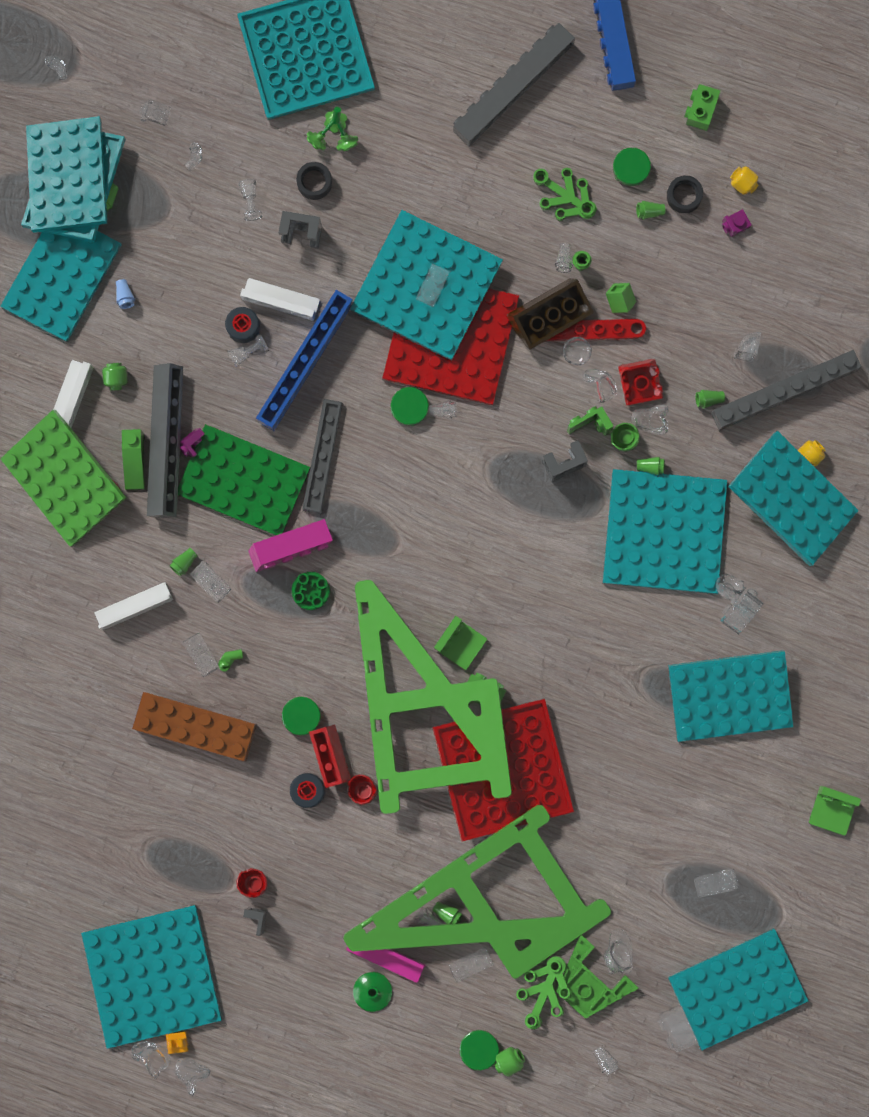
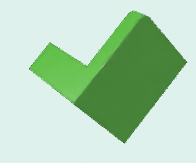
[606,283,636,313]

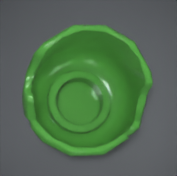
[611,422,640,452]

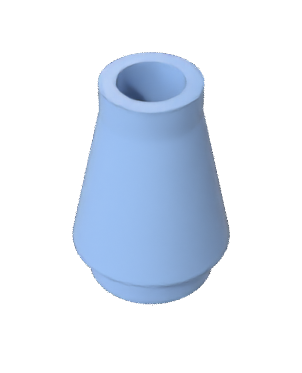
[116,279,135,309]

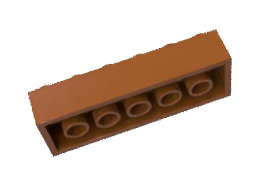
[132,692,257,762]

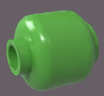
[102,363,128,390]
[495,1047,525,1077]

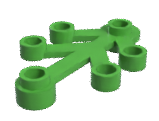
[533,168,596,221]
[516,956,572,1029]

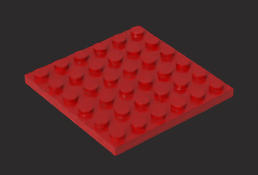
[382,289,519,406]
[432,699,574,842]

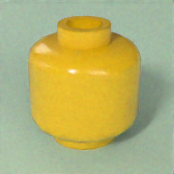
[730,166,759,195]
[798,440,826,467]

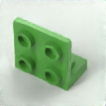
[567,406,613,436]
[434,616,487,670]
[808,786,861,835]

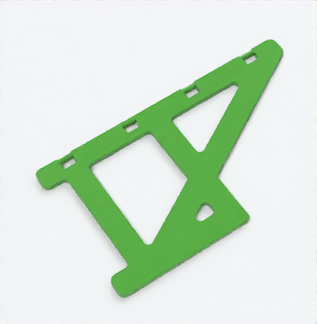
[355,580,512,814]
[343,805,611,979]

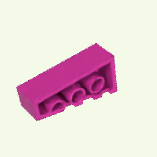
[248,519,333,572]

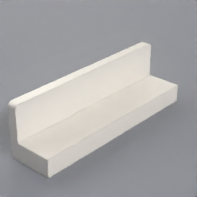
[240,278,320,321]
[53,360,94,428]
[94,582,173,630]

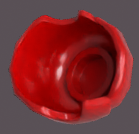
[348,774,377,805]
[236,868,268,898]

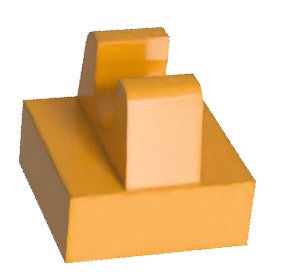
[166,1031,189,1054]

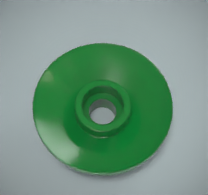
[353,972,392,1012]

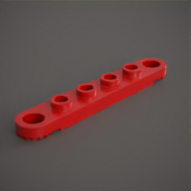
[546,319,646,341]

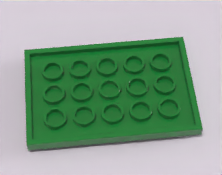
[178,424,310,536]

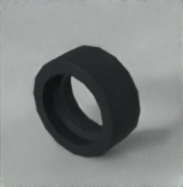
[296,162,332,200]
[667,175,703,214]

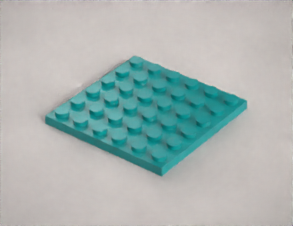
[237,0,375,120]
[350,210,503,361]
[602,469,727,594]
[81,905,222,1049]

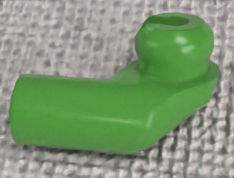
[218,649,243,672]

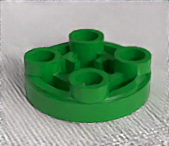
[613,148,651,186]
[391,387,429,426]
[291,572,330,610]
[282,697,321,735]
[460,1030,499,1070]

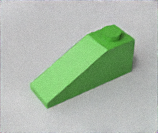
[122,429,145,490]

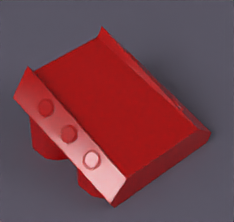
[618,359,663,405]

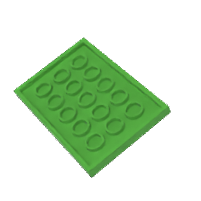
[0,410,126,547]

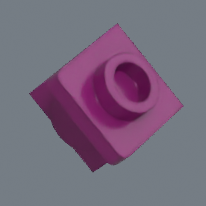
[722,209,752,237]
[180,428,204,457]

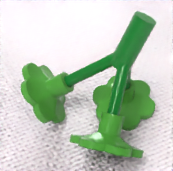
[307,107,358,151]

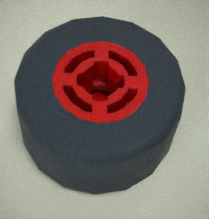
[225,307,260,343]
[290,773,325,808]

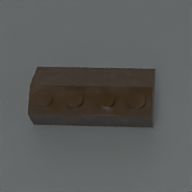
[507,278,594,350]

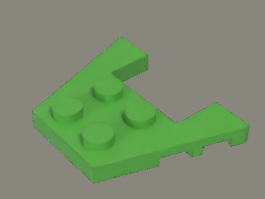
[556,935,639,1019]

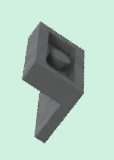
[243,907,267,936]

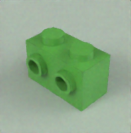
[684,84,720,131]

